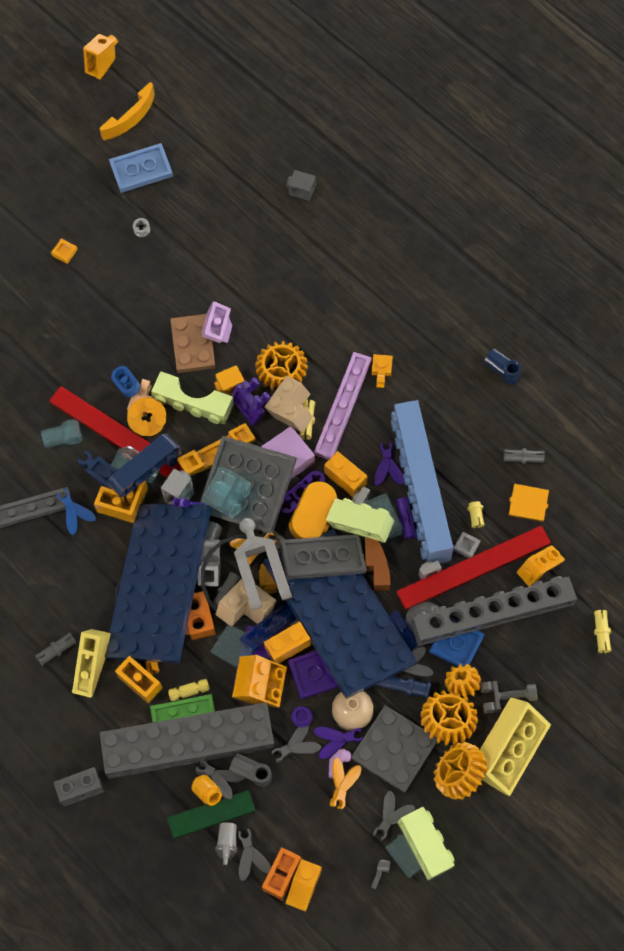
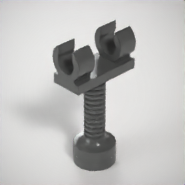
[480,681,538,713]

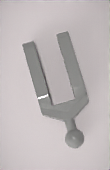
[234,518,292,611]

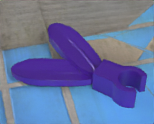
[374,442,404,486]
[173,498,212,508]
[314,727,363,759]

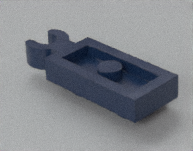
[77,451,117,489]

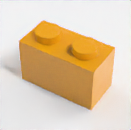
[324,451,367,497]
[264,622,311,664]
[115,656,162,704]

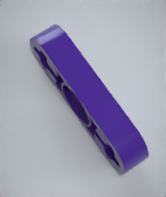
[280,471,325,516]

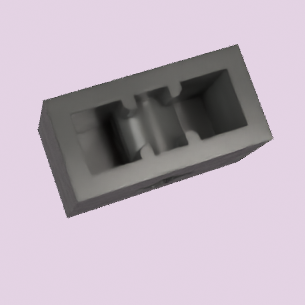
[54,767,104,807]

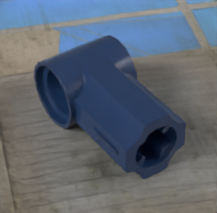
[484,348,521,384]

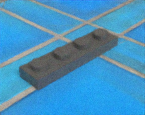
[0,487,71,528]

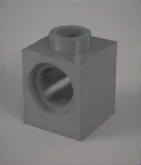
[286,170,316,201]

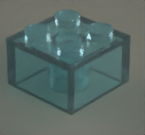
[201,465,252,519]

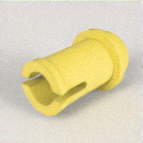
[467,502,485,528]

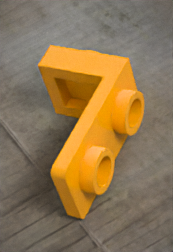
[516,545,565,587]

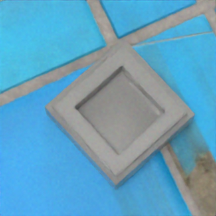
[453,532,480,558]

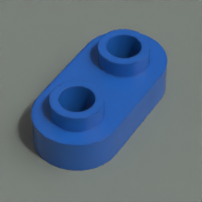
[111,366,140,397]

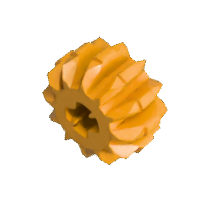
[445,663,481,698]

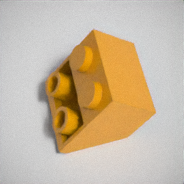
[232,655,287,708]

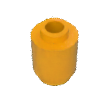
[259,564,278,594]
[192,775,222,806]

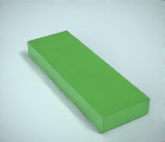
[150,694,215,723]

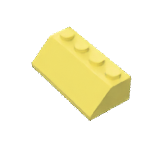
[480,698,551,796]

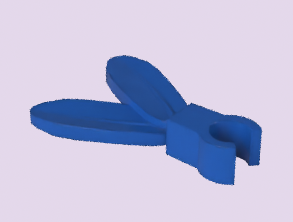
[56,488,96,535]

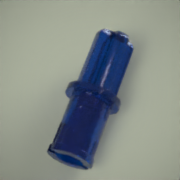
[389,611,418,650]

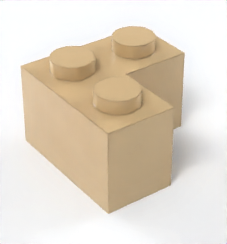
[265,376,313,432]
[216,579,276,627]

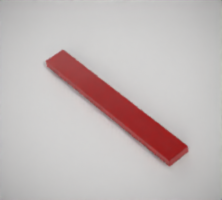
[49,386,183,478]
[397,525,551,611]

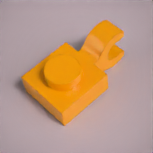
[372,354,393,388]

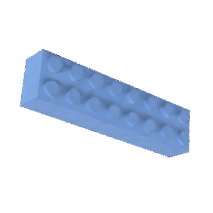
[391,400,453,563]

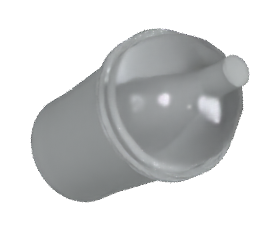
[216,823,237,865]

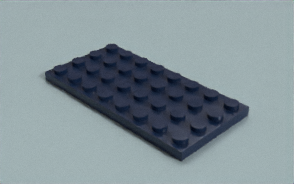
[105,504,211,663]
[263,529,417,699]

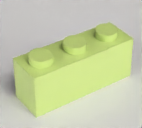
[326,498,394,543]
[398,807,454,880]

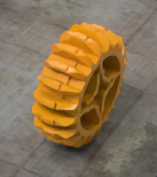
[255,341,308,391]
[420,690,478,746]
[433,742,488,800]

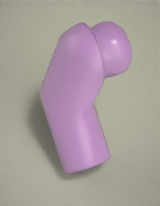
[329,749,351,778]

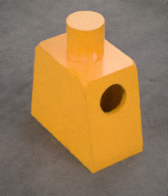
[83,34,118,79]

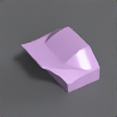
[201,301,232,343]

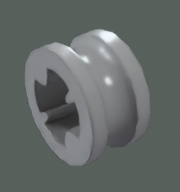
[133,218,150,237]

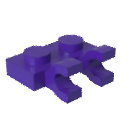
[231,377,271,426]

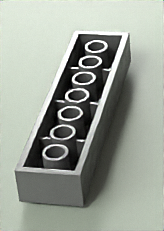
[100,702,275,779]

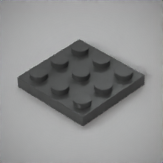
[351,705,437,793]

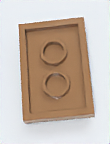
[171,314,216,373]

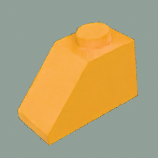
[286,859,322,912]

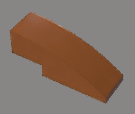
[365,537,391,591]

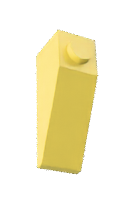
[72,629,110,697]

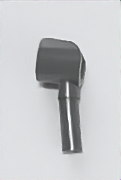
[371,860,390,889]

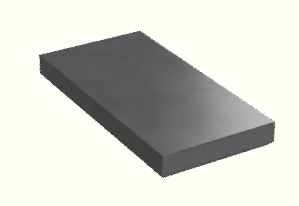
[279,534,366,580]

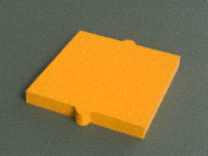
[509,484,549,522]

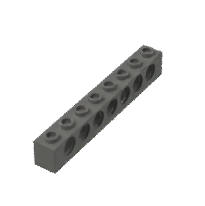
[411,576,577,646]

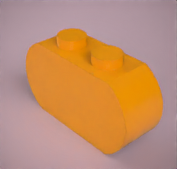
[289,482,337,539]

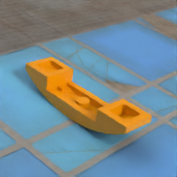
[99,82,155,140]
[177,423,255,475]

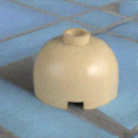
[332,691,373,731]

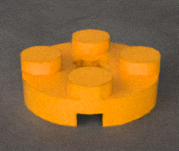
[127,397,166,436]

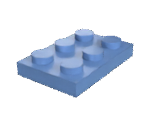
[109,143,173,193]

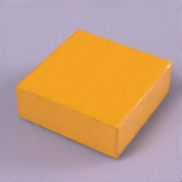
[51,239,78,264]

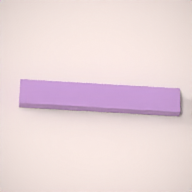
[314,352,372,460]

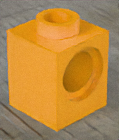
[214,365,244,396]

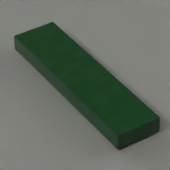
[167,790,255,839]

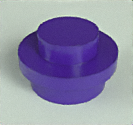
[291,706,312,728]

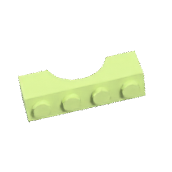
[151,371,234,424]

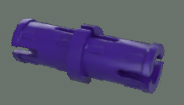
[396,497,417,540]

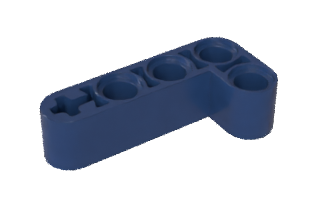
[107,433,182,498]

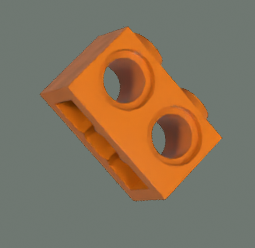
[186,591,216,640]
[262,847,301,900]

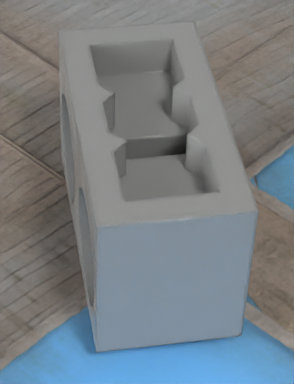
[161,469,194,504]

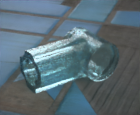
[41,420,82,448]

